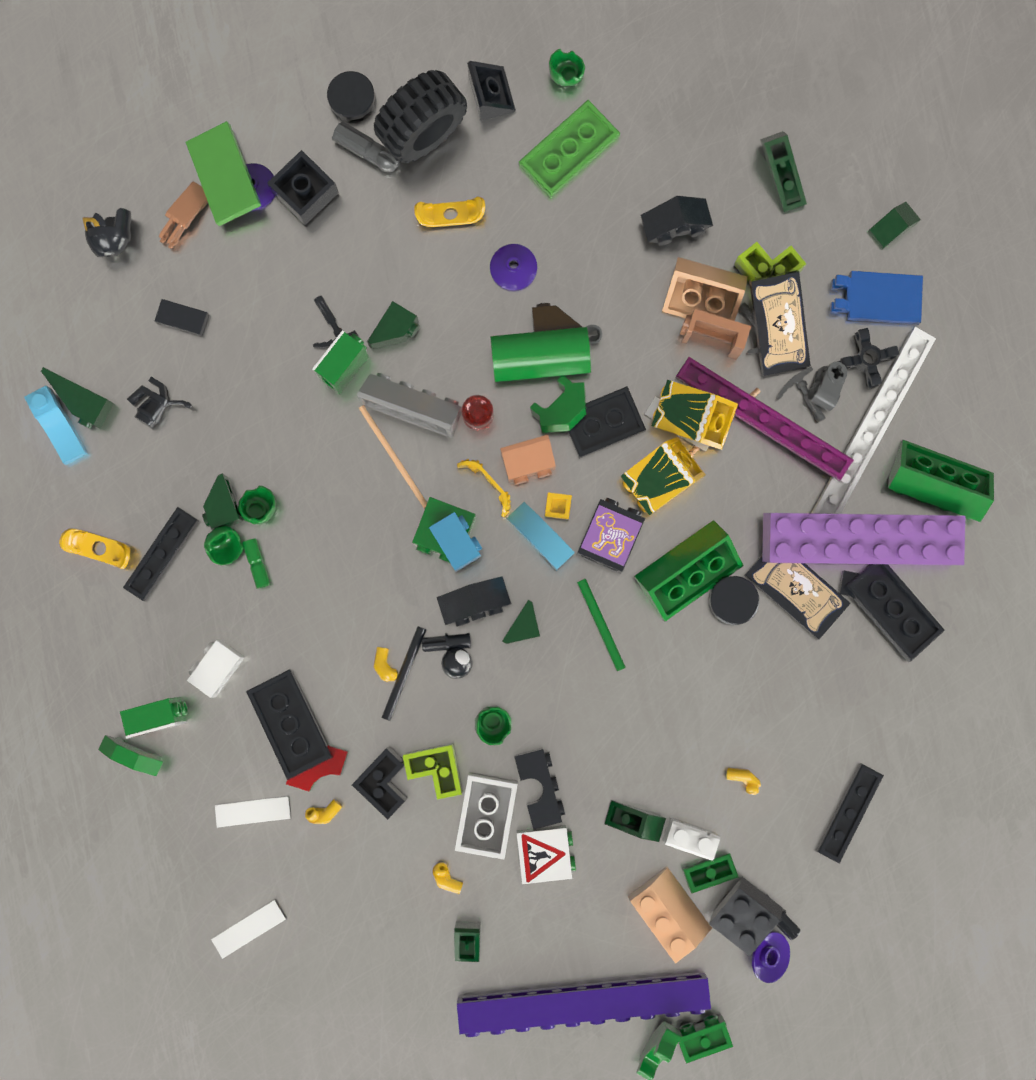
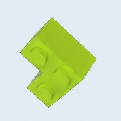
[734,242,806,284]
[403,743,463,800]

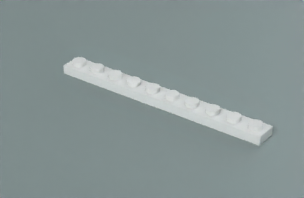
[811,327,936,514]

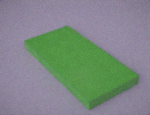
[519,100,620,198]
[186,121,261,226]

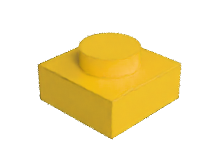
[545,492,572,520]

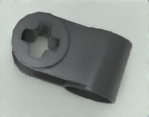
[807,361,847,411]

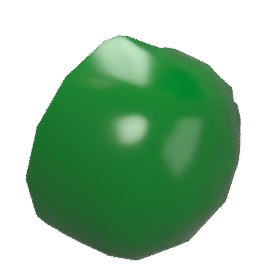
[549,49,585,86]
[238,485,276,524]
[204,526,243,566]
[475,706,511,745]

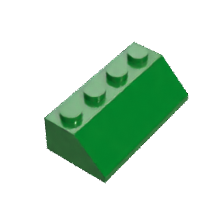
[888,440,994,522]
[634,520,744,621]

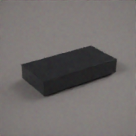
[154,299,209,337]

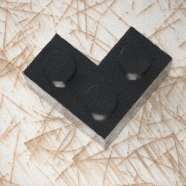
[641,196,713,245]
[436,576,511,627]
[352,747,407,820]

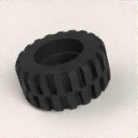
[374,70,467,163]

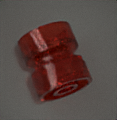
[462,395,494,432]

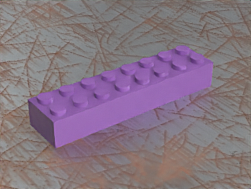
[762,513,965,565]

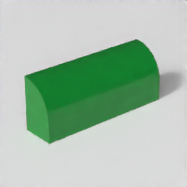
[490,327,591,382]

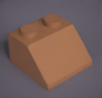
[500,435,556,485]

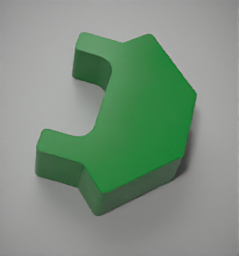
[530,375,586,433]
[98,735,163,776]
[636,1021,681,1080]

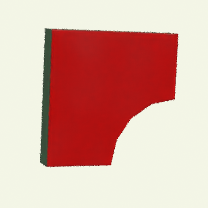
[286,744,349,792]

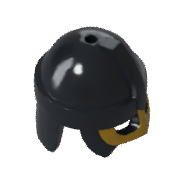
[83,208,131,258]

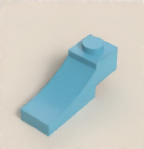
[24,386,88,465]

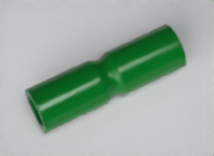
[242,538,271,589]

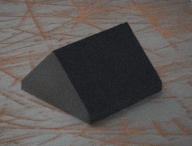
[467,61,516,121]

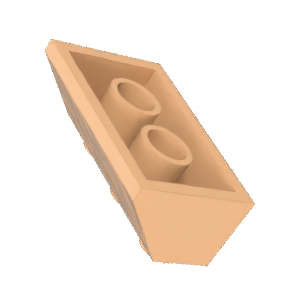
[662,257,747,321]
[628,867,712,964]

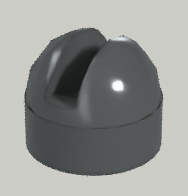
[586,325,602,344]

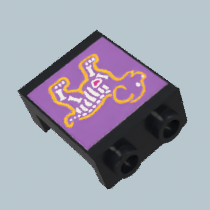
[576,498,645,574]

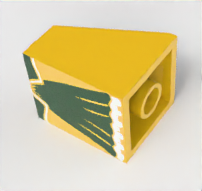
[651,380,738,450]
[621,437,706,515]

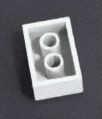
[455,773,518,860]

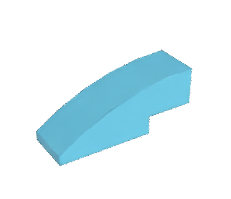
[507,502,575,571]

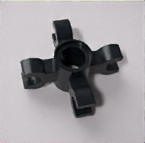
[838,328,899,388]

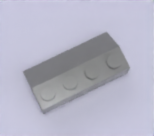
[357,373,462,437]

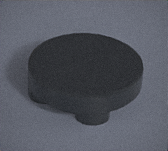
[327,71,375,121]
[709,576,759,625]

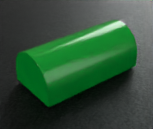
[683,853,739,894]

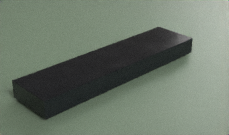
[123,507,199,601]
[816,763,884,864]

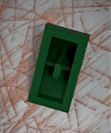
[868,202,921,249]
[502,600,540,644]
[454,921,481,962]

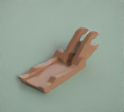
[159,181,208,249]

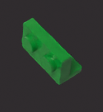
[678,1014,733,1064]

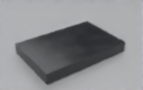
[568,386,646,459]

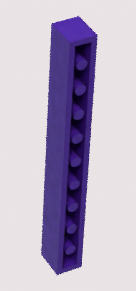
[457,973,711,1037]

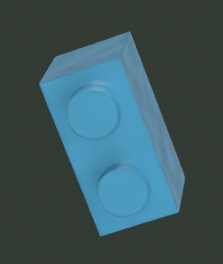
[429,512,482,572]

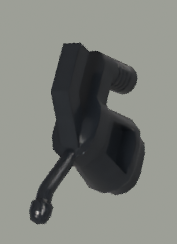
[127,377,192,429]

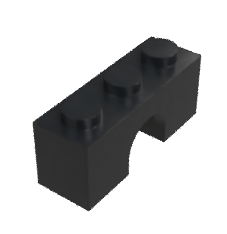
[514,747,565,830]

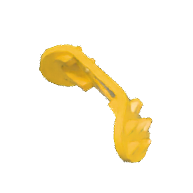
[414,196,485,227]
[457,459,511,517]
[59,528,130,569]

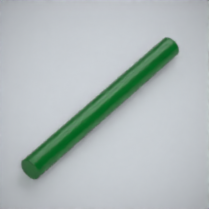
[577,578,626,671]

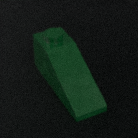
[760,131,807,212]
[41,367,114,429]

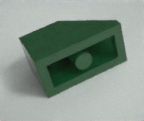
[367,301,420,349]
[202,473,243,530]
[605,800,666,842]

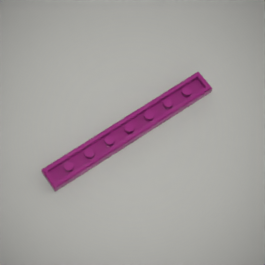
[675,357,854,481]

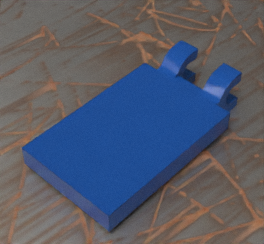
[830,271,923,325]

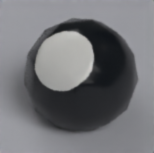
[441,648,472,679]

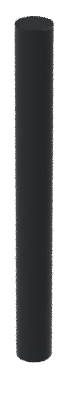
[381,626,426,721]

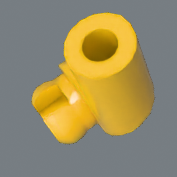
[374,647,398,682]
[727,767,761,795]
[305,799,343,824]
[433,862,463,894]

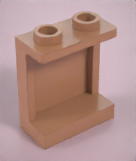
[680,309,751,360]

